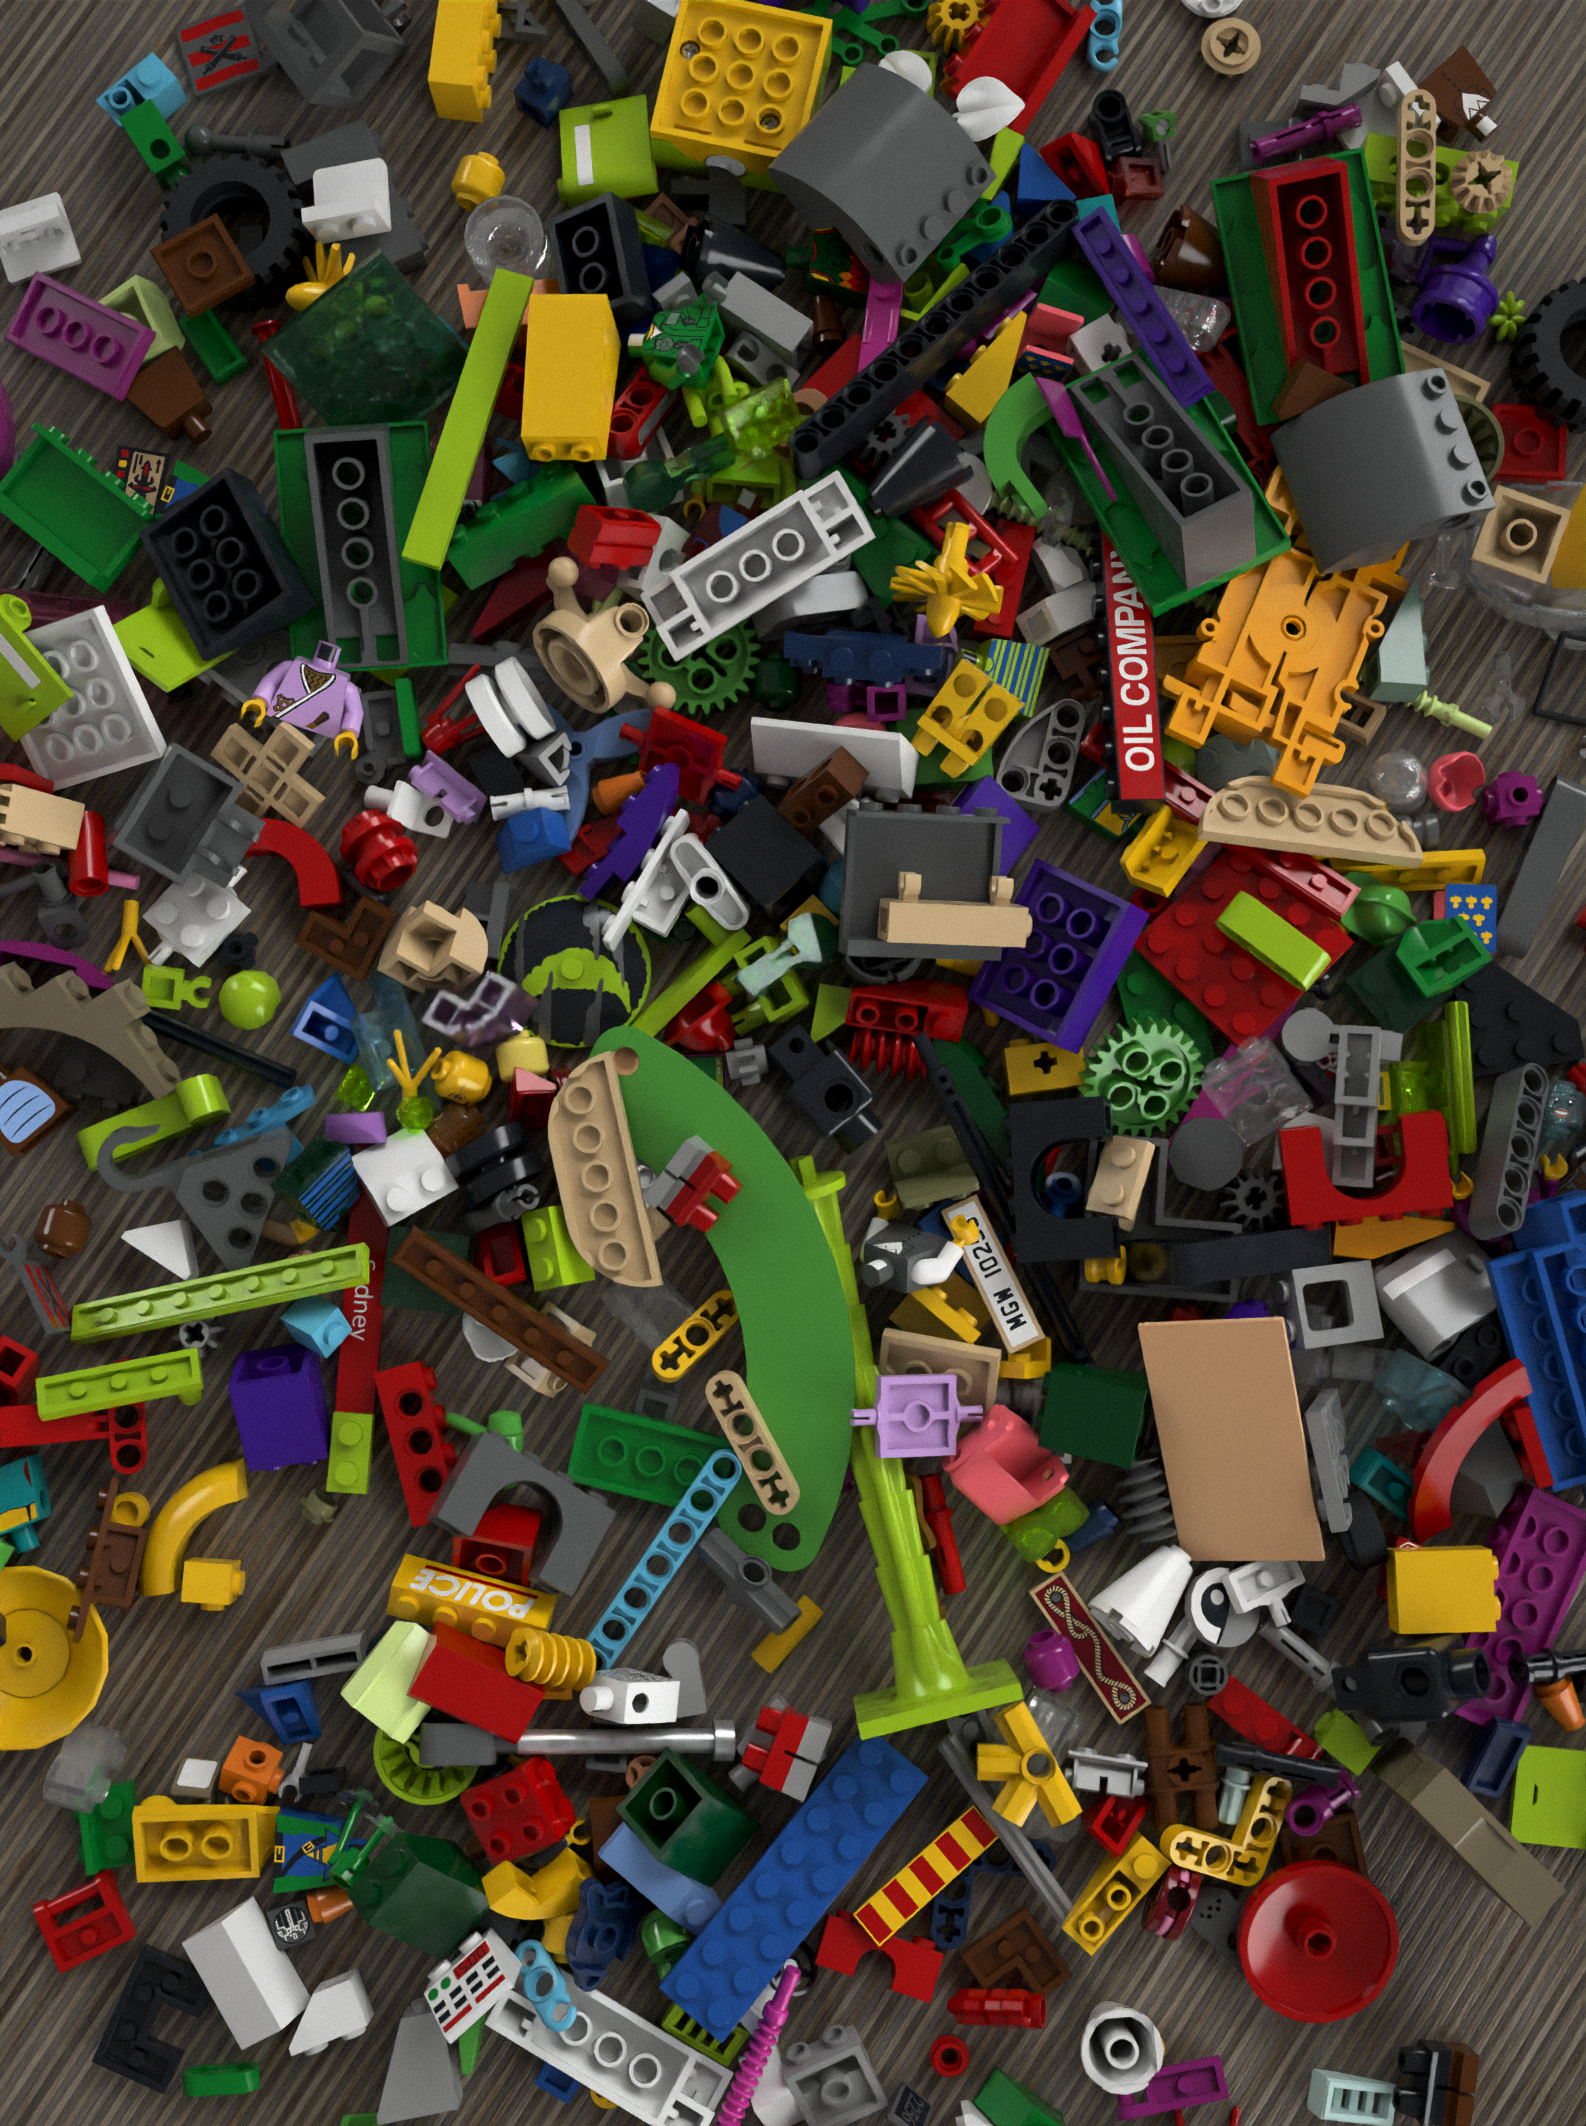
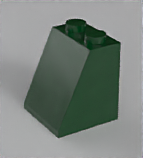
[1034,1362,1152,1469]
[615,1747,762,1888]
[346,1832,490,1960]

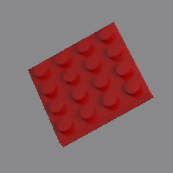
[1133,850,1355,1054]

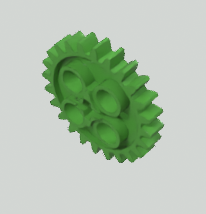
[638,616,761,718]
[1078,1016,1204,1137]

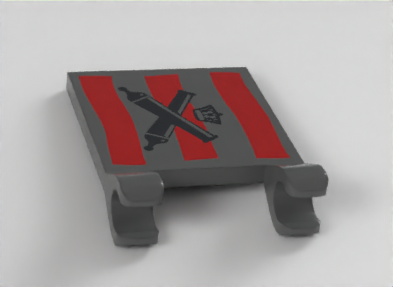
[175,0,286,100]
[0,1233,72,1336]

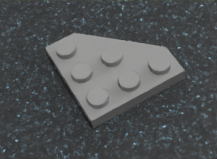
[1302,1387,1352,1533]

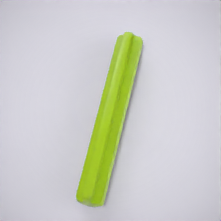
[1444,1001,1477,1154]

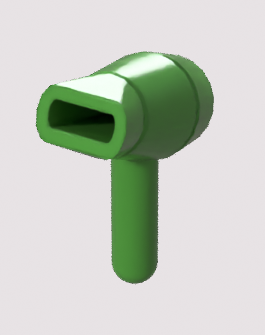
[445,1410,524,1489]

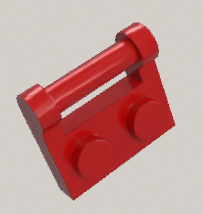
[33,1868,137,1974]

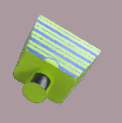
[953,639,1050,723]

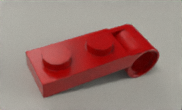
[1206,1674,1325,1760]

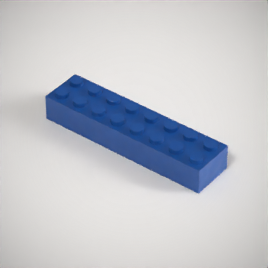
[659,1731,929,2044]

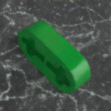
[183,2062,260,2097]

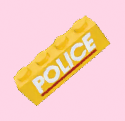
[386,1553,557,1648]

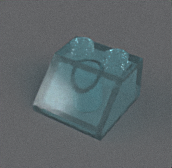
[1372,1348,1474,1434]

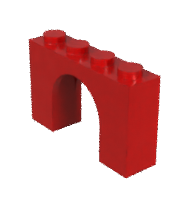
[1276,1109,1454,1231]

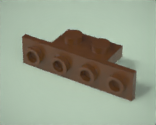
[66,1477,148,1643]

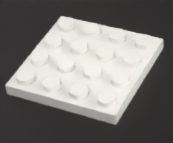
[20,605,167,791]

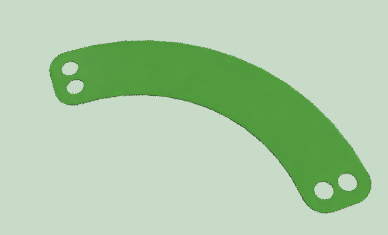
[588,1026,856,1572]

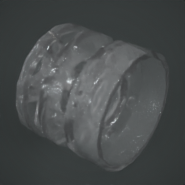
[464,195,553,288]

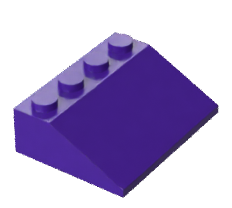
[966,858,1150,1054]

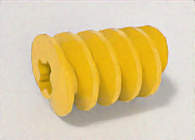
[505,1628,596,1692]

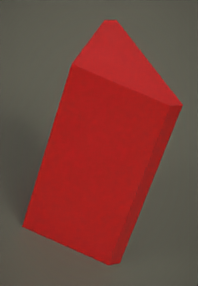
[406,1620,545,1745]

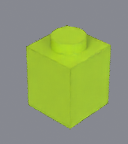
[1312,1708,1383,1777]

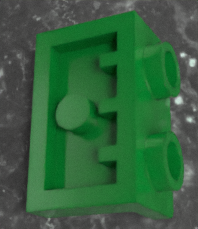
[73,1779,138,1876]

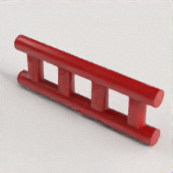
[906,488,1022,577]

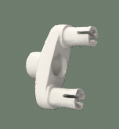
[670,833,750,930]

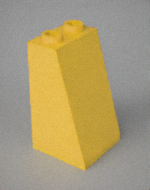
[521,294,621,462]

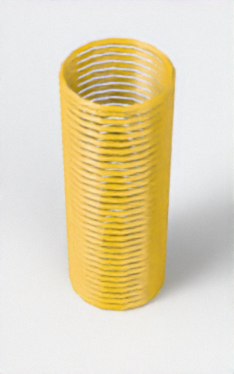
[751,1595,824,1673]

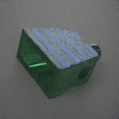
[270,1135,361,1232]

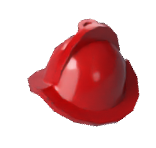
[664,982,735,1054]

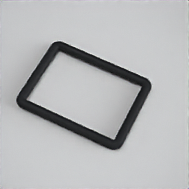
[1532,630,1586,727]

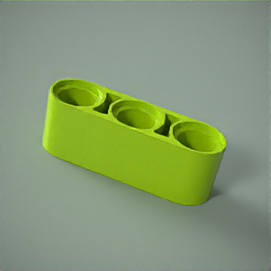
[1215,891,1331,992]

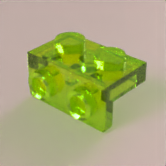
[717,377,810,460]

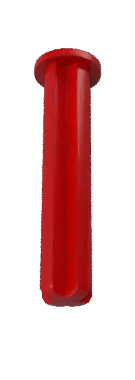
[251,320,303,429]

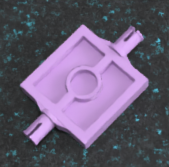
[849,1373,983,1458]

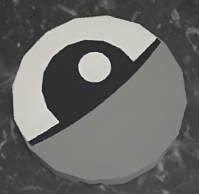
[1184,1567,1260,1648]

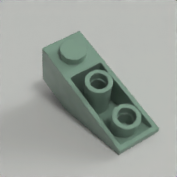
[1366,582,1430,703]

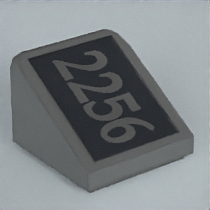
[885,2082,933,2126]

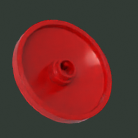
[1236,1860,1399,2023]

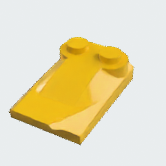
[132,1795,281,1883]

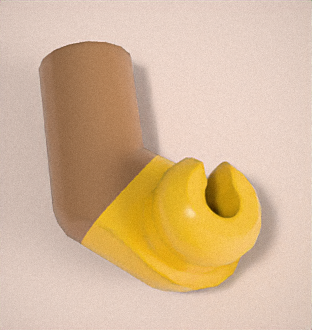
[261,1212,319,1248]

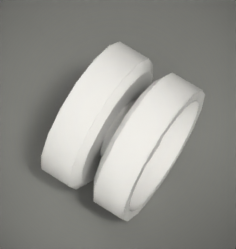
[465,657,557,758]

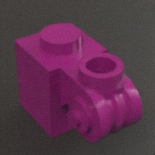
[826,677,906,722]

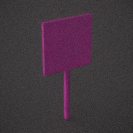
[1034,377,1117,501]

